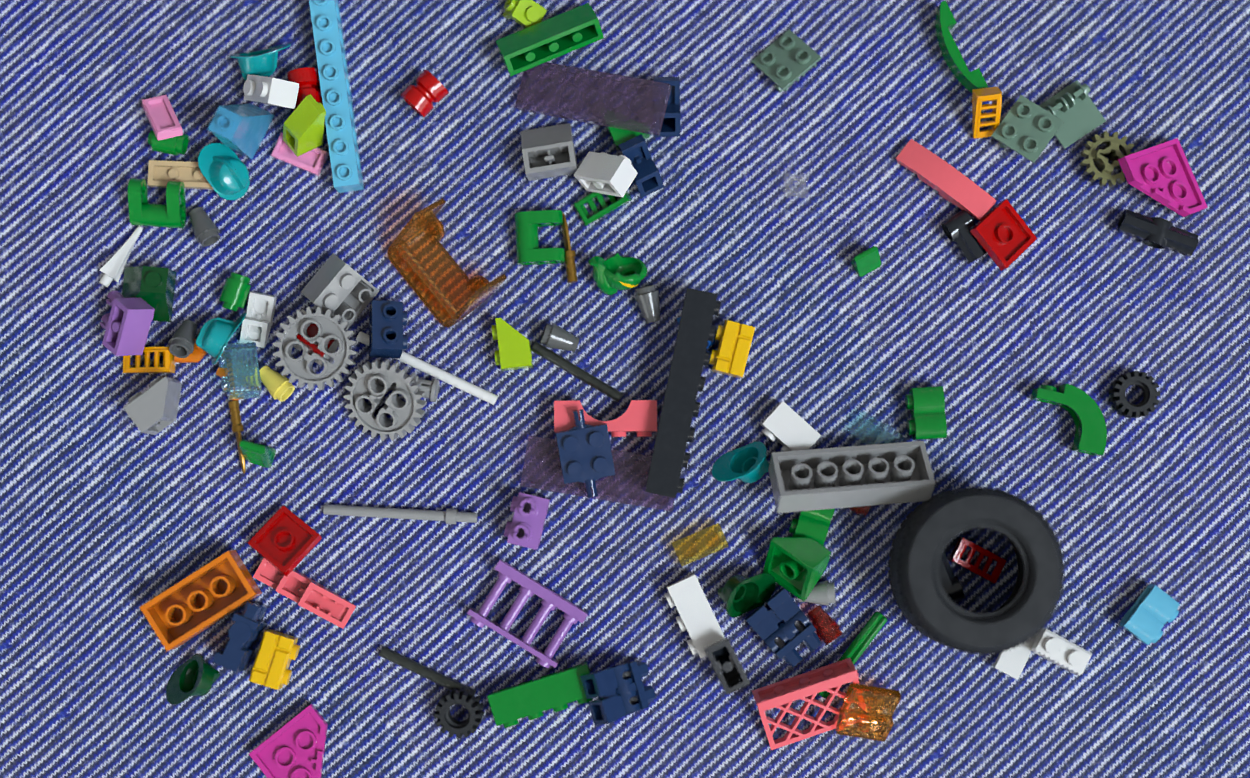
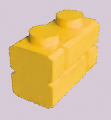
[709,320,755,379]
[249,629,300,690]

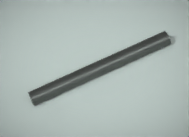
[531,342,623,402]
[379,647,476,696]

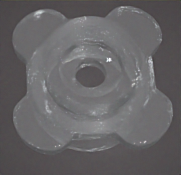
[783,173,809,198]

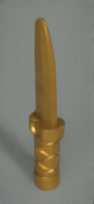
[561,212,578,283]
[228,400,246,474]

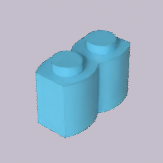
[1119,584,1180,645]

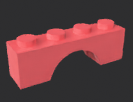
[554,400,657,437]

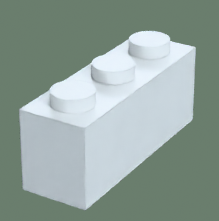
[664,574,725,659]

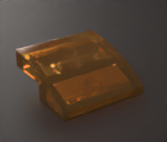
[836,683,901,742]

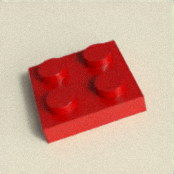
[970,199,1037,271]
[248,505,322,577]

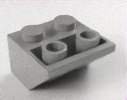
[521,123,578,181]
[301,253,379,330]
[124,376,182,435]

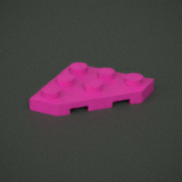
[1118,138,1208,217]
[249,704,328,778]

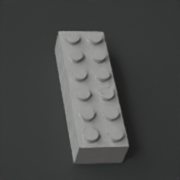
[768,441,936,513]

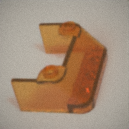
[388,198,507,328]

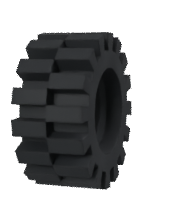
[1108,371,1160,418]
[434,687,484,739]

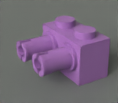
[100,290,155,356]
[504,492,550,550]

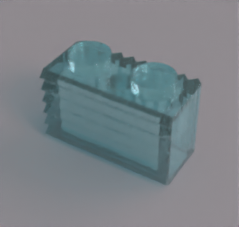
[219,342,262,400]

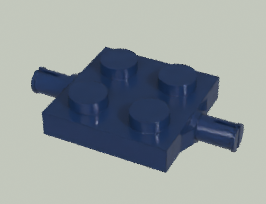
[555,409,615,497]

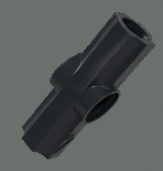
[1117,209,1199,257]

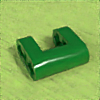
[128,178,186,229]
[514,210,565,265]

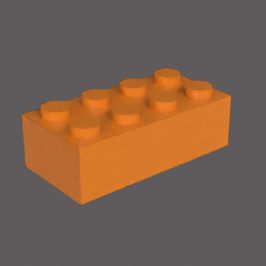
[140,550,262,651]

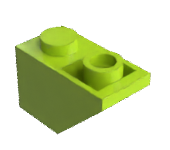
[283,94,326,157]
[492,318,533,371]

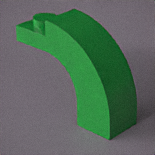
[1031,384,1107,456]

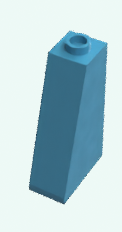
[208,104,275,160]

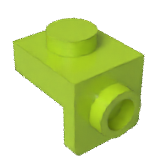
[502,0,547,28]

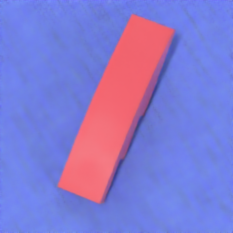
[896,139,996,221]
[253,558,356,629]

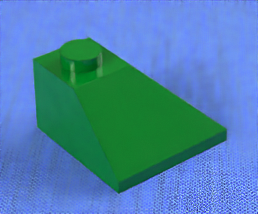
[763,537,831,602]

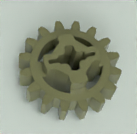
[1080,131,1134,187]

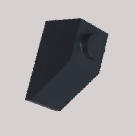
[704,637,750,695]

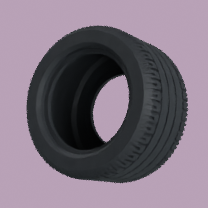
[888,487,1064,654]

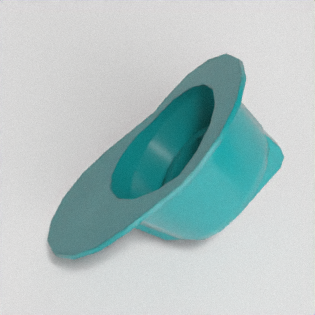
[230,44,291,80]
[198,143,250,200]
[195,312,247,365]
[712,442,769,483]

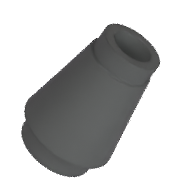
[189,207,220,246]
[634,284,661,323]
[168,320,197,358]
[540,323,579,352]

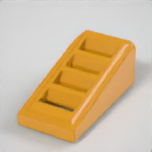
[972,86,1002,139]
[123,347,175,373]

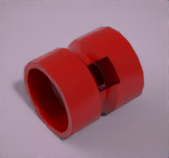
[287,67,323,110]
[400,69,449,118]

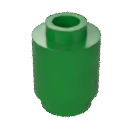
[148,130,189,156]
[219,272,251,312]

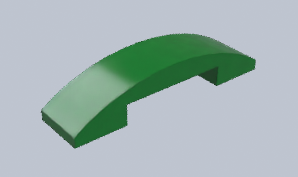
[936,0,989,93]

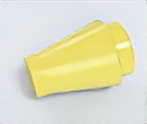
[257,365,295,402]

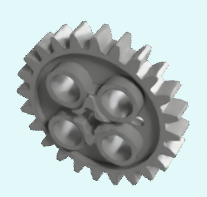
[272,307,358,391]
[343,358,427,441]

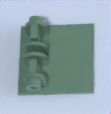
[751,29,821,93]
[1039,80,1106,149]
[991,95,1064,163]

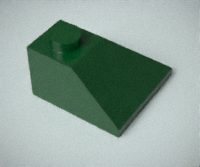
[122,266,177,322]

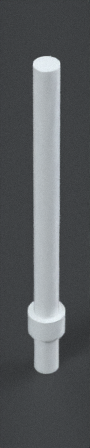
[356,331,498,405]

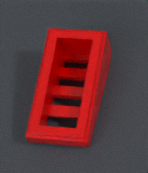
[948,537,1006,584]

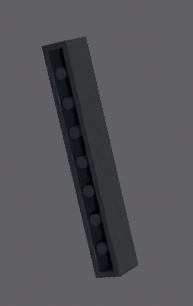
[645,288,721,498]

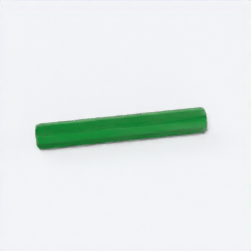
[818,612,887,699]

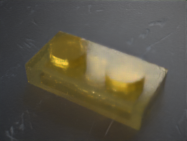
[672,523,729,567]

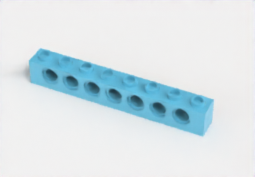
[309,0,364,193]

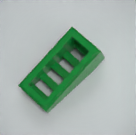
[574,191,632,226]
[239,440,276,468]

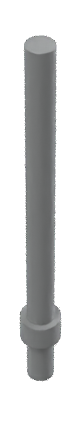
[323,504,478,524]

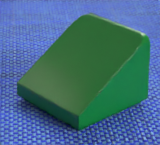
[851,246,881,277]

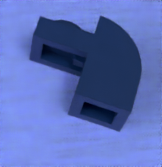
[654,77,680,137]
[618,134,664,198]

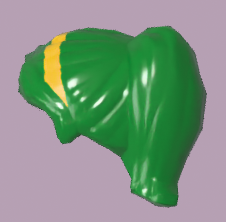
[588,253,648,295]

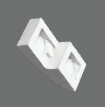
[239,291,277,348]
[993,634,1037,680]

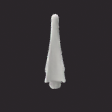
[99,226,143,288]

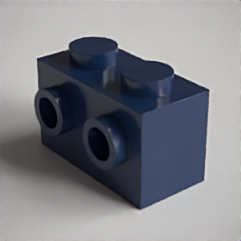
[369,300,408,359]

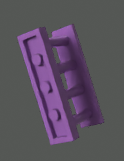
[467,559,588,669]

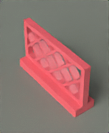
[752,658,869,750]

